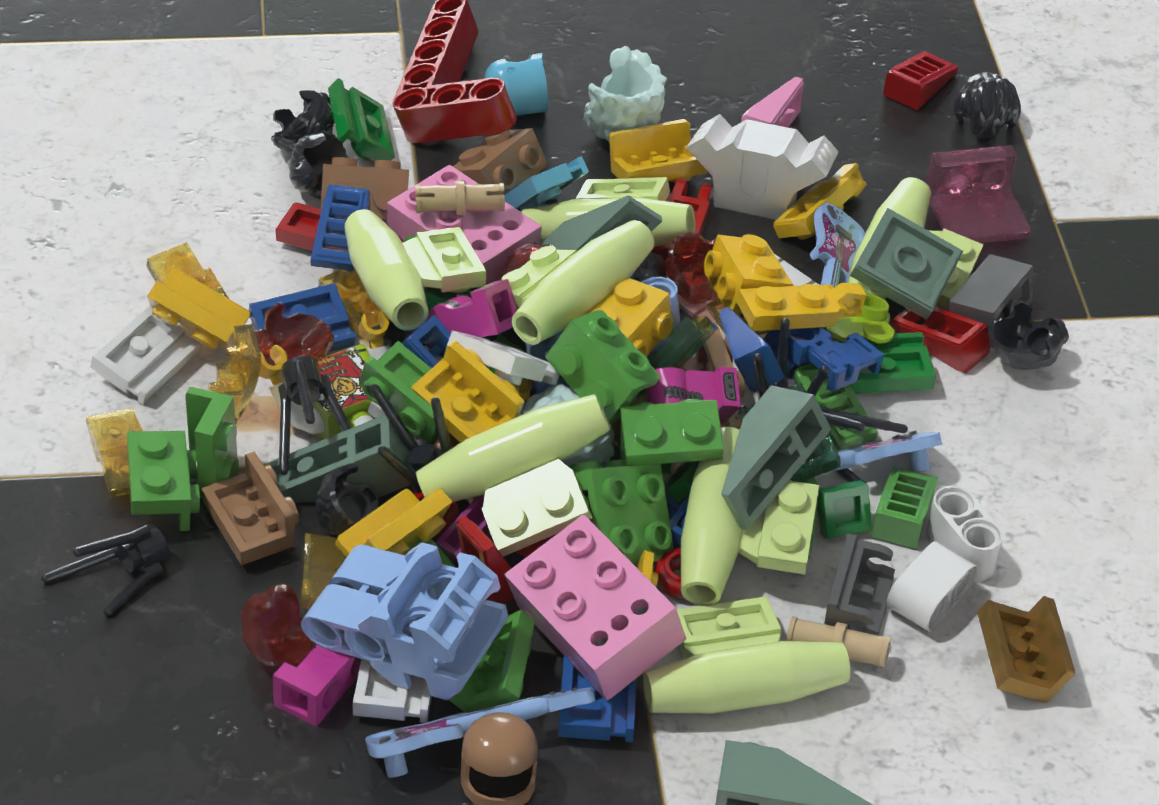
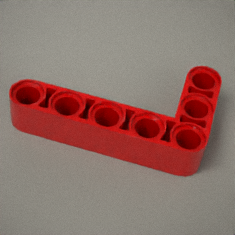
[392,0,517,143]

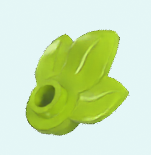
[825,293,895,344]

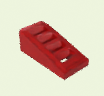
[883,51,959,110]
[890,306,990,373]
[456,515,514,604]

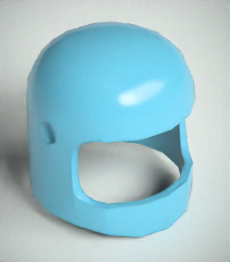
[484,53,548,116]

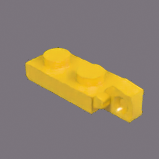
[773,163,867,240]
[736,282,867,331]

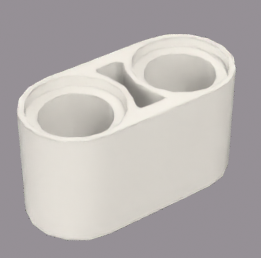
[927,486,1003,582]
[886,541,978,632]

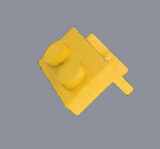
[609,119,707,182]
[704,234,793,317]
[147,268,250,352]
[587,277,674,357]
[411,340,524,443]
[335,487,452,557]

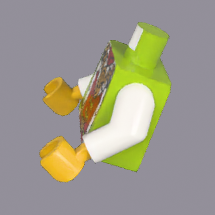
[254,310,390,440]

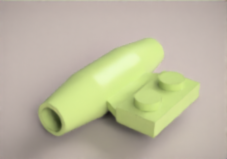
[522,177,695,247]
[848,178,983,311]
[345,209,486,330]
[501,220,655,345]
[416,394,611,557]
[681,427,819,605]
[643,596,850,714]

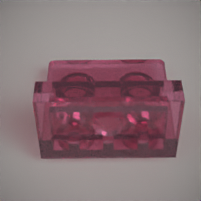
[926,145,1031,243]

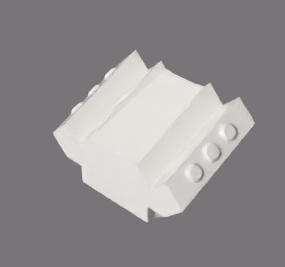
[686,114,838,220]

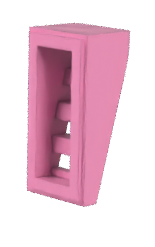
[741,77,804,128]

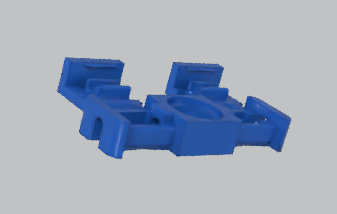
[739,312,884,391]

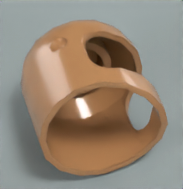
[461,712,538,805]

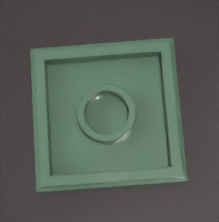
[850,208,963,320]

